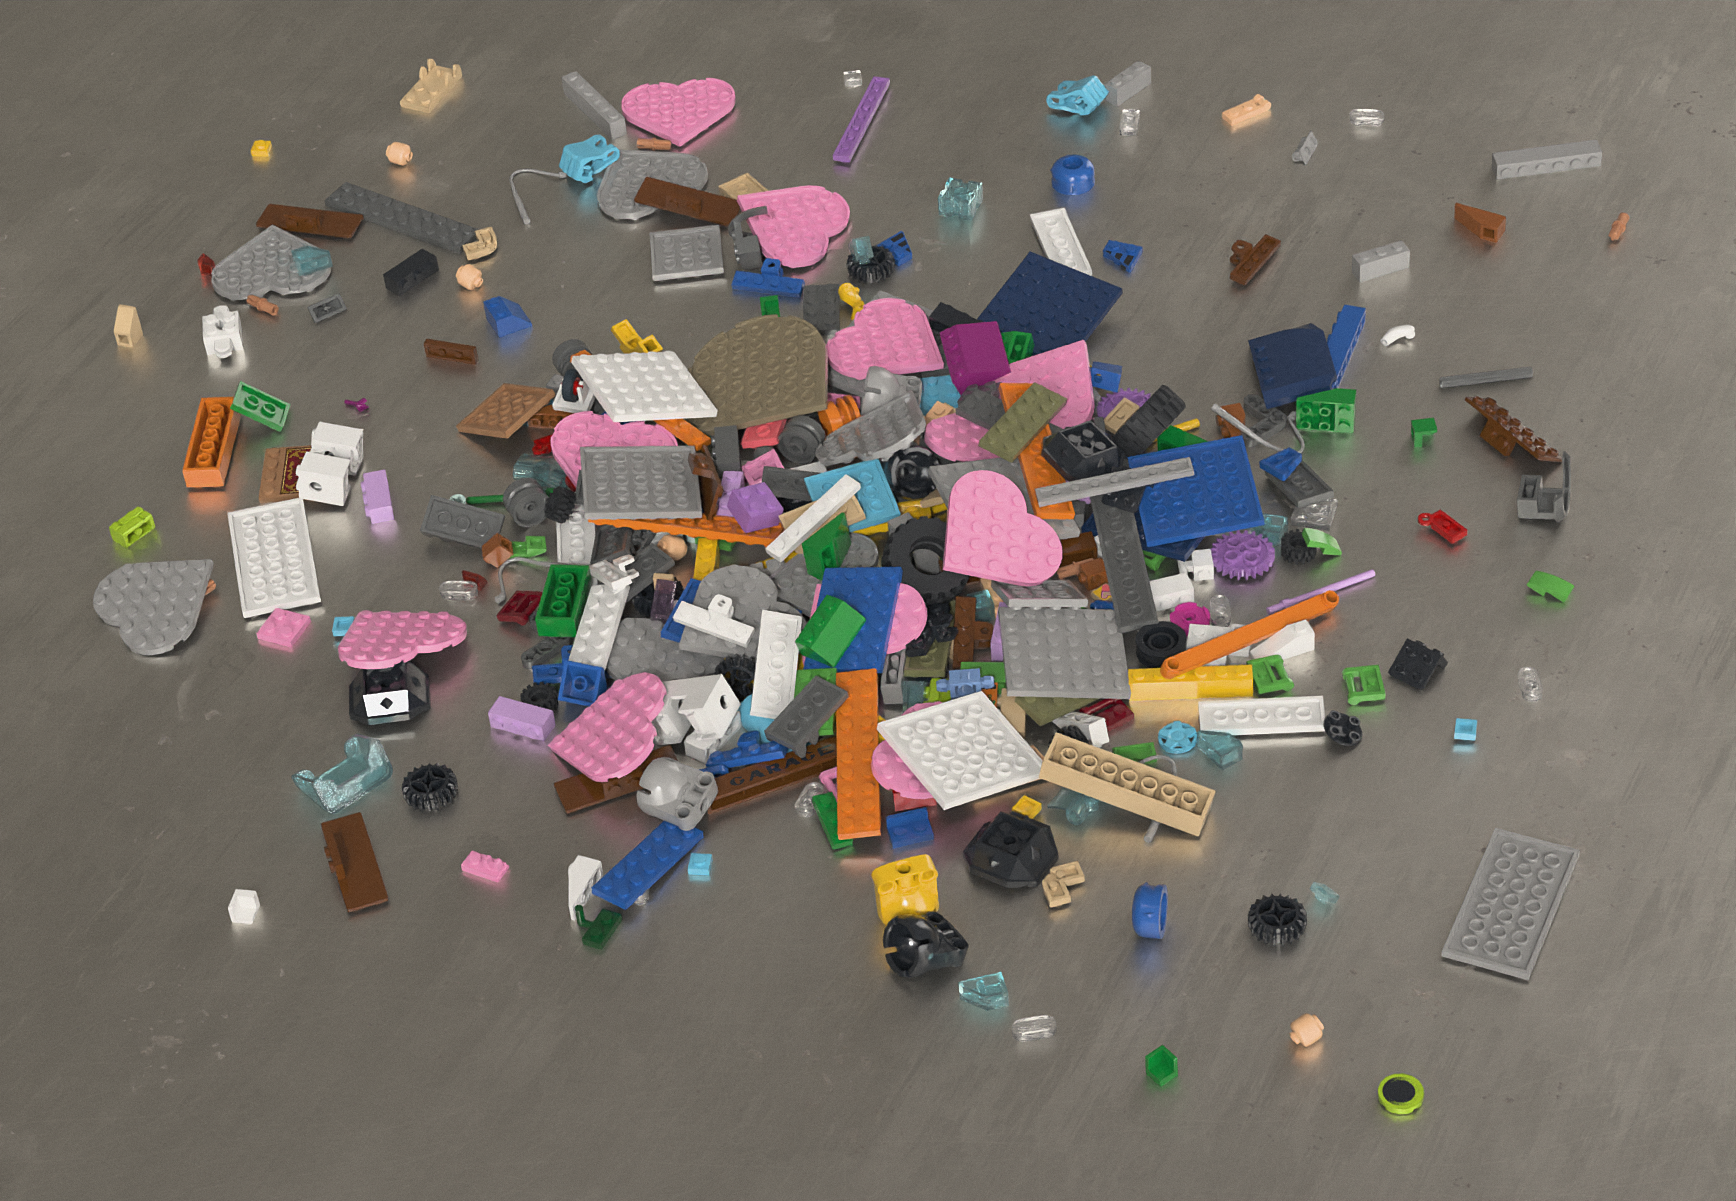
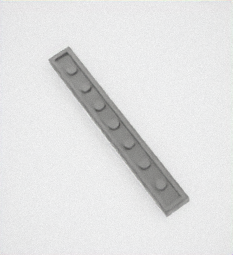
[1035,457,1194,507]

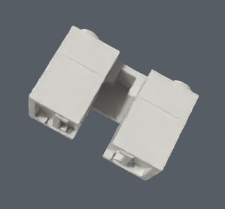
[296,422,363,506]
[652,674,741,746]

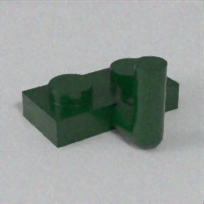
[574,905,622,950]

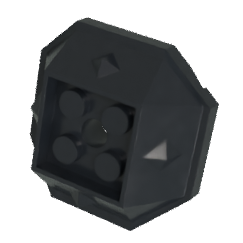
[1041,420,1125,482]
[349,660,431,725]
[963,811,1059,888]

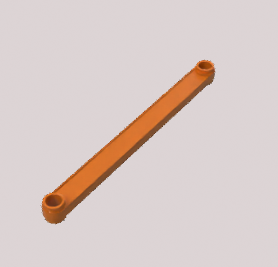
[1160,590,1339,679]

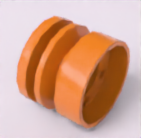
[818,394,861,437]

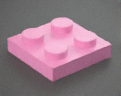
[257,608,311,648]

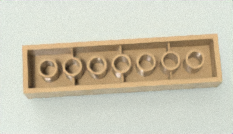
[1039,732,1216,837]

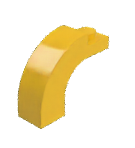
[611,319,663,354]

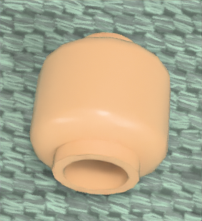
[386,141,413,166]
[456,264,483,290]
[657,534,687,561]
[1289,1013,1324,1047]

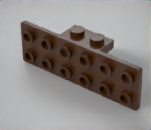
[634,177,741,226]
[256,204,364,238]
[1465,396,1562,462]
[688,444,723,521]
[554,745,678,813]
[321,812,389,912]

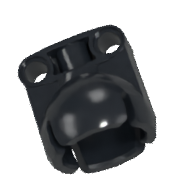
[880,445,940,501]
[883,912,969,978]

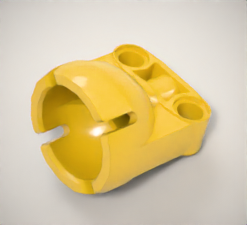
[871,854,939,926]

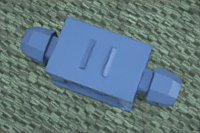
[936,668,994,700]

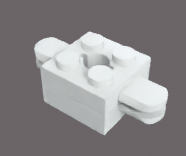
[202,305,243,358]

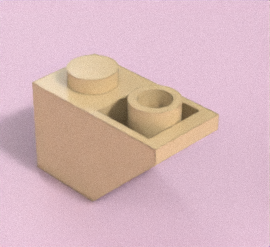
[114,304,143,348]

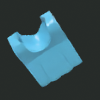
[1046,75,1109,115]
[559,134,620,183]

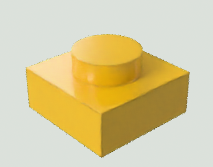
[251,140,272,156]
[1012,795,1042,819]

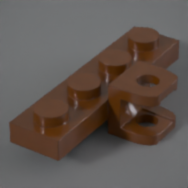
[1230,234,1281,286]
[952,596,993,670]

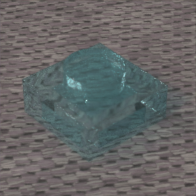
[1310,882,1340,904]

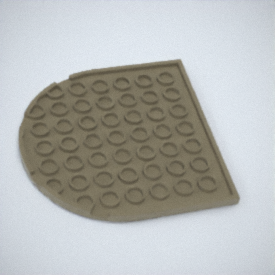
[684,314,828,437]

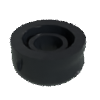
[1135,621,1187,668]

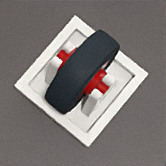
[552,369,596,413]

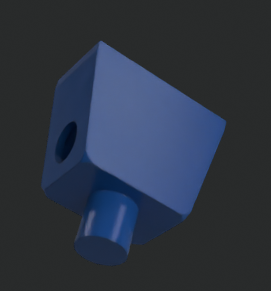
[1090,361,1122,392]

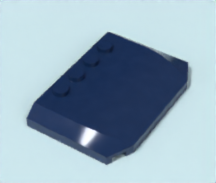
[1248,323,1337,409]

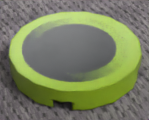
[1378,1073,1424,1114]

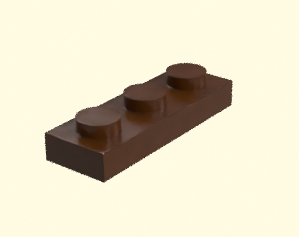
[424,339,479,365]

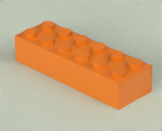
[182,397,241,487]

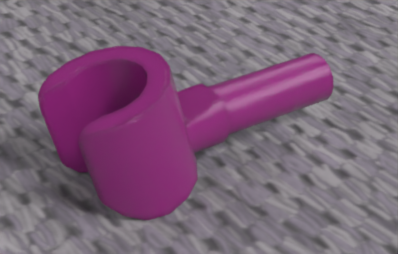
[344,398,369,412]

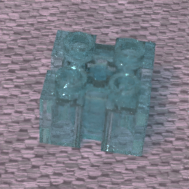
[938,178,983,220]

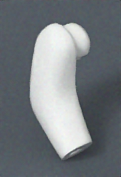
[1380,325,1415,346]

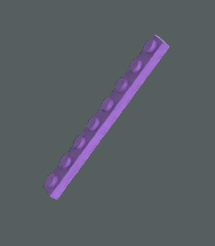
[833,76,890,163]

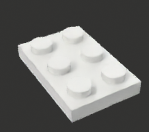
[1186,624,1230,666]

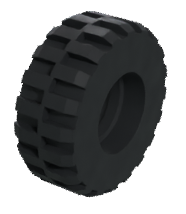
[1111,385,1186,460]
[881,516,970,608]

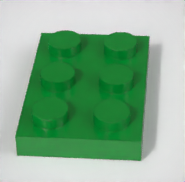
[230,381,291,432]

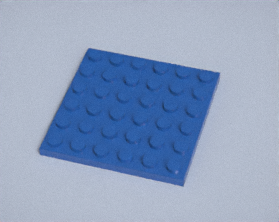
[1127,435,1265,547]

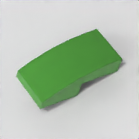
[1302,528,1342,556]
[507,536,547,560]
[1527,571,1574,603]

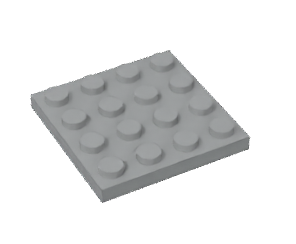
[650,225,724,281]
[991,579,1088,610]

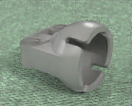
[860,366,922,416]
[636,757,718,831]

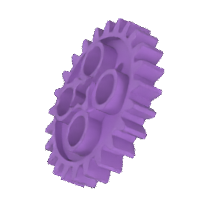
[1097,388,1151,419]
[1211,530,1275,580]

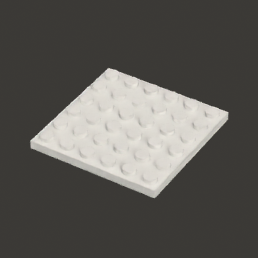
[571,351,718,422]
[877,691,1043,810]

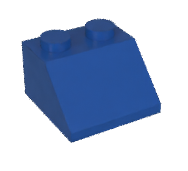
[483,296,532,338]
[558,660,607,706]

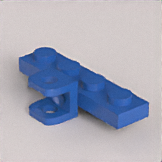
[731,258,805,298]
[532,645,612,685]
[706,731,788,768]

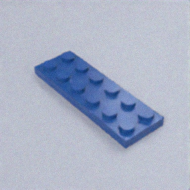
[591,821,704,910]

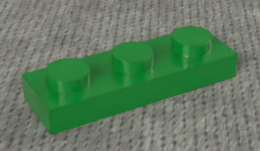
[812,792,853,850]

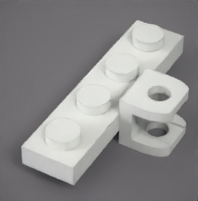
[589,554,639,591]
[673,594,755,648]

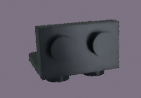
[1101,466,1155,513]
[1388,638,1448,690]

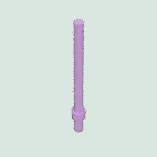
[1266,569,1375,615]

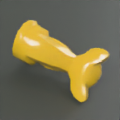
[838,283,865,321]

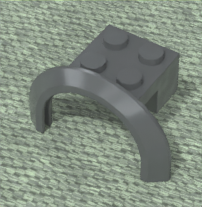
[728,206,768,270]
[1517,451,1571,523]

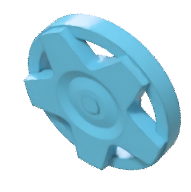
[1158,721,1197,754]

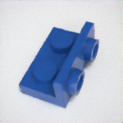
[886,807,934,849]

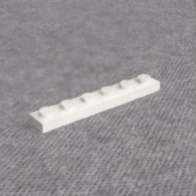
[765,475,861,563]

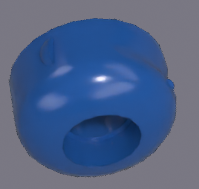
[1050,154,1095,195]
[1132,882,1168,939]

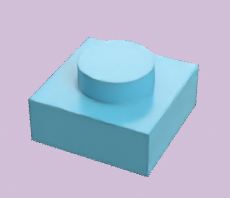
[332,616,355,636]
[1454,718,1477,741]
[688,853,713,876]

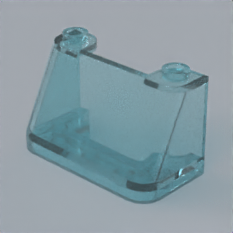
[291,734,393,814]

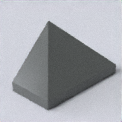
[307,293,347,323]

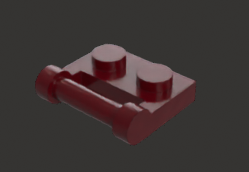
[496,590,542,626]
[1079,699,1134,733]

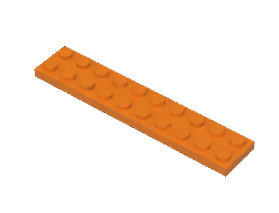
[998,383,1075,519]
[588,513,784,547]
[836,668,881,840]

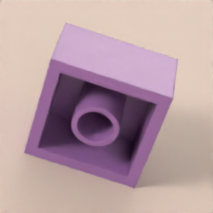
[727,482,784,533]

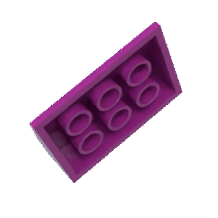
[939,321,1011,395]

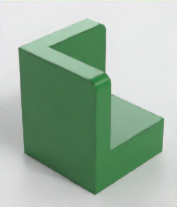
[760,295,780,317]
[1411,418,1437,447]
[1145,1045,1178,1087]

